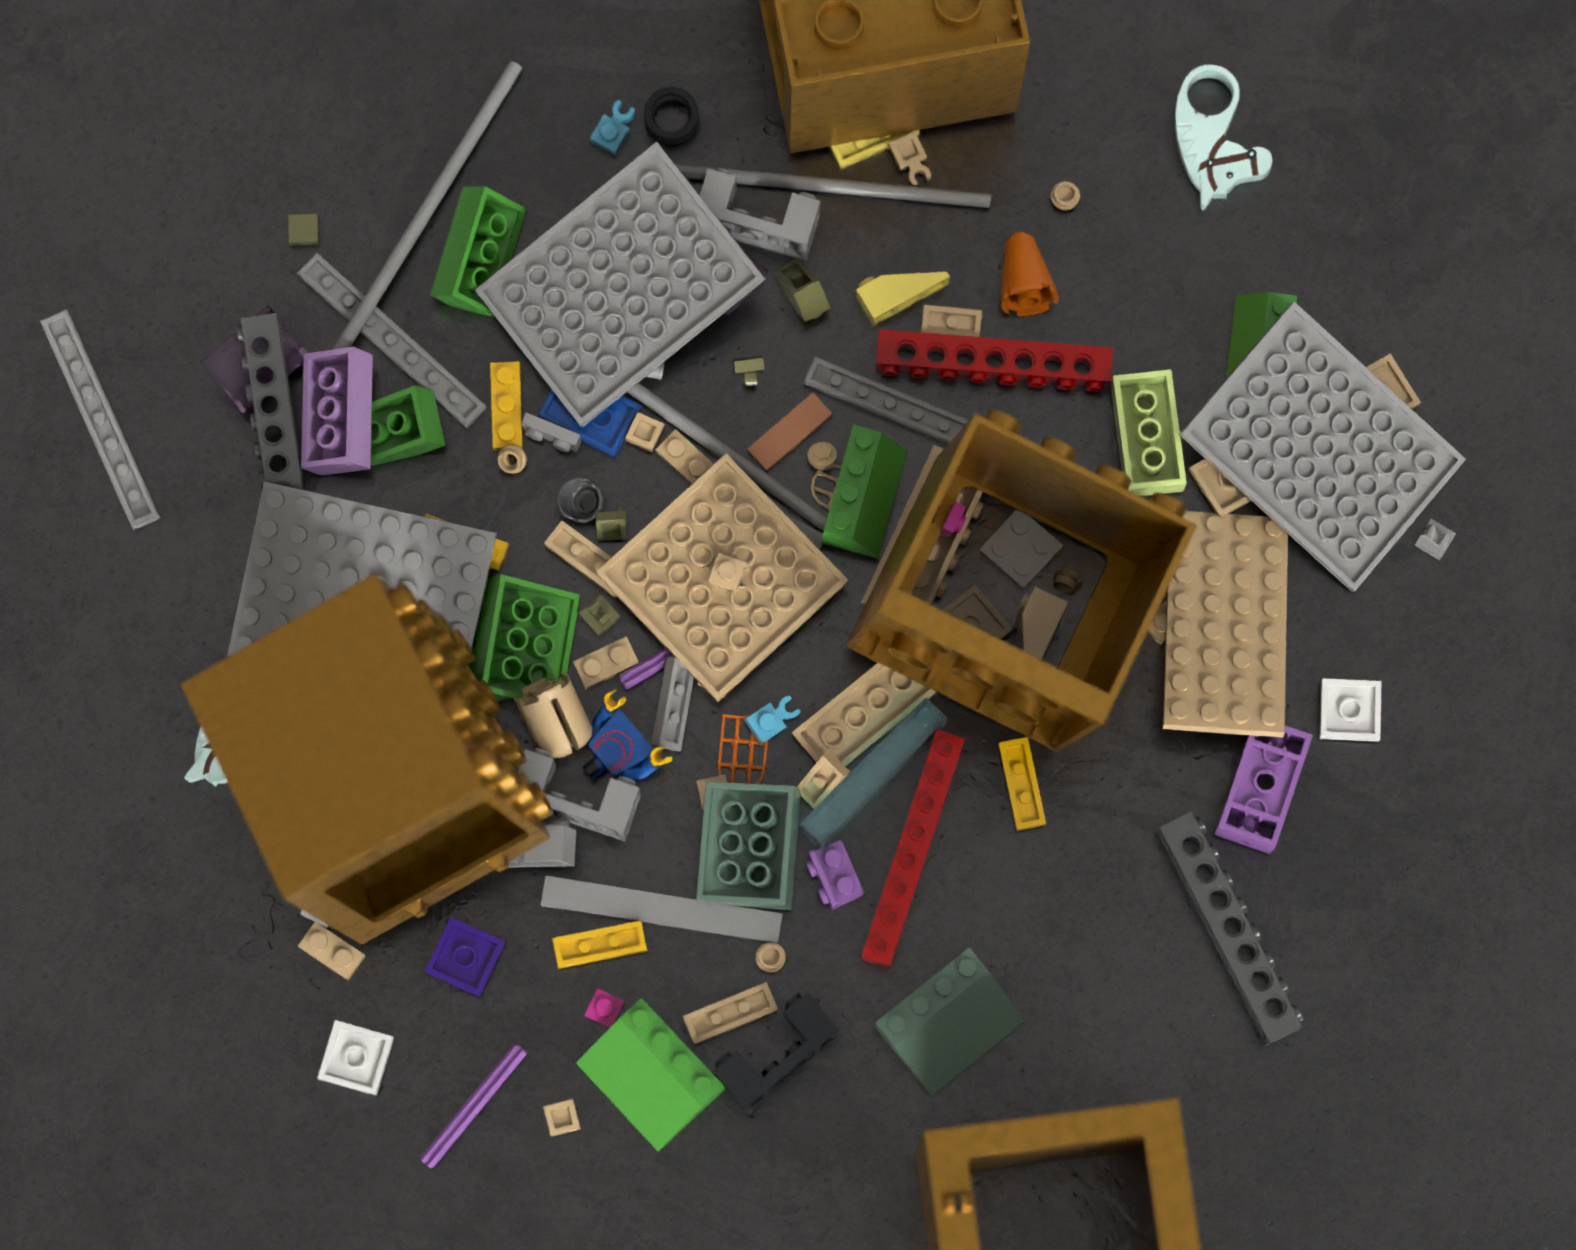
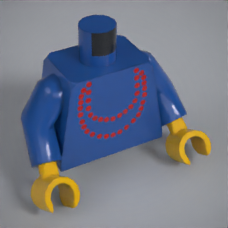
[582,689,672,781]

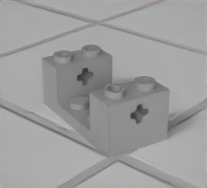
[700,168,820,260]
[518,748,641,841]

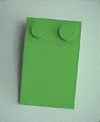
[370,385,446,466]

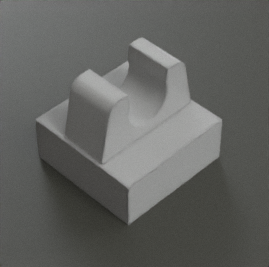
[1415,519,1456,560]

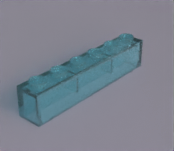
[799,698,947,849]

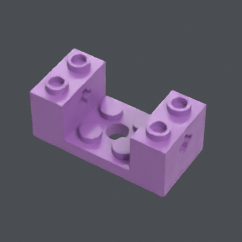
[1213,725,1313,854]

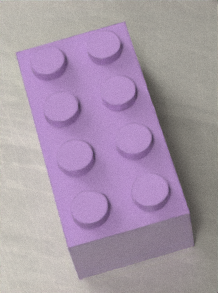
[301,347,373,476]

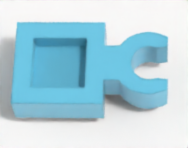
[590,100,635,155]
[744,696,801,745]

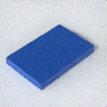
[537,389,642,458]

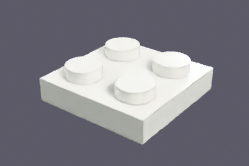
[979,510,1063,590]
[1319,678,1381,742]
[317,1020,394,1096]

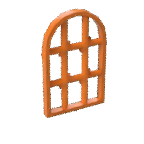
[717,714,768,784]

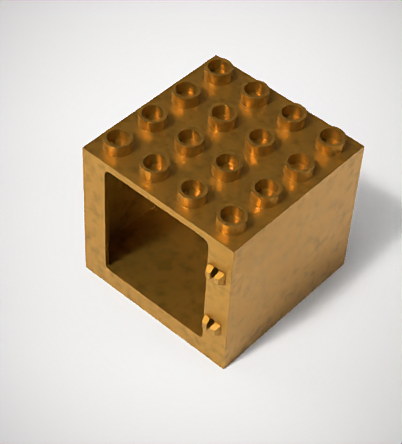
[759,0,1030,153]
[845,409,1197,752]
[181,573,553,944]
[915,1099,1200,1250]

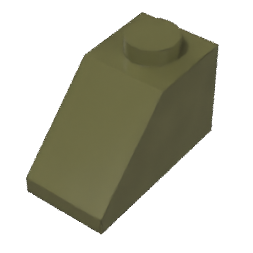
[773,257,830,322]

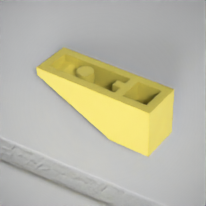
[856,272,950,326]

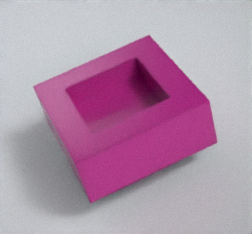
[940,502,967,538]
[584,989,625,1028]

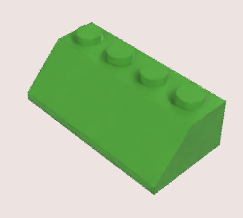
[430,186,527,317]
[1225,292,1297,379]
[821,424,907,558]

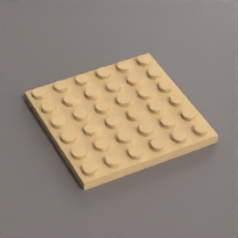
[596,453,848,702]

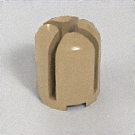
[514,673,592,758]

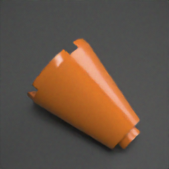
[1000,231,1059,316]

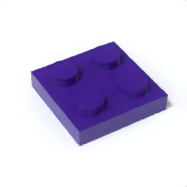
[425,917,506,997]

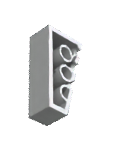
[508,820,576,867]

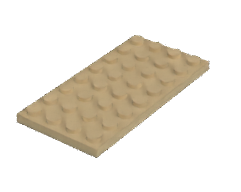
[1163,511,1288,737]

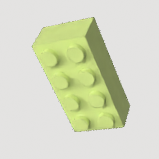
[1110,369,1187,496]

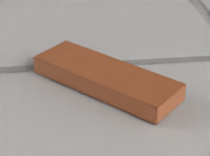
[747,393,833,473]

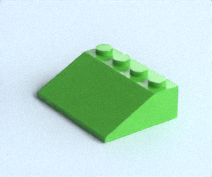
[470,574,580,703]
[576,998,725,1152]

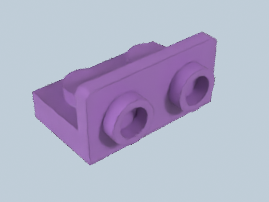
[805,840,865,910]

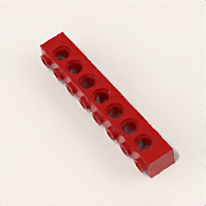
[875,329,1113,392]
[861,730,965,969]

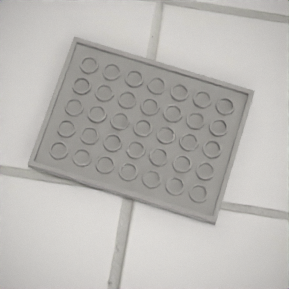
[475,142,766,427]
[1179,302,1466,592]
[227,481,497,667]

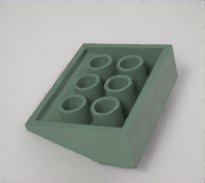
[696,782,801,910]
[874,947,1025,1097]

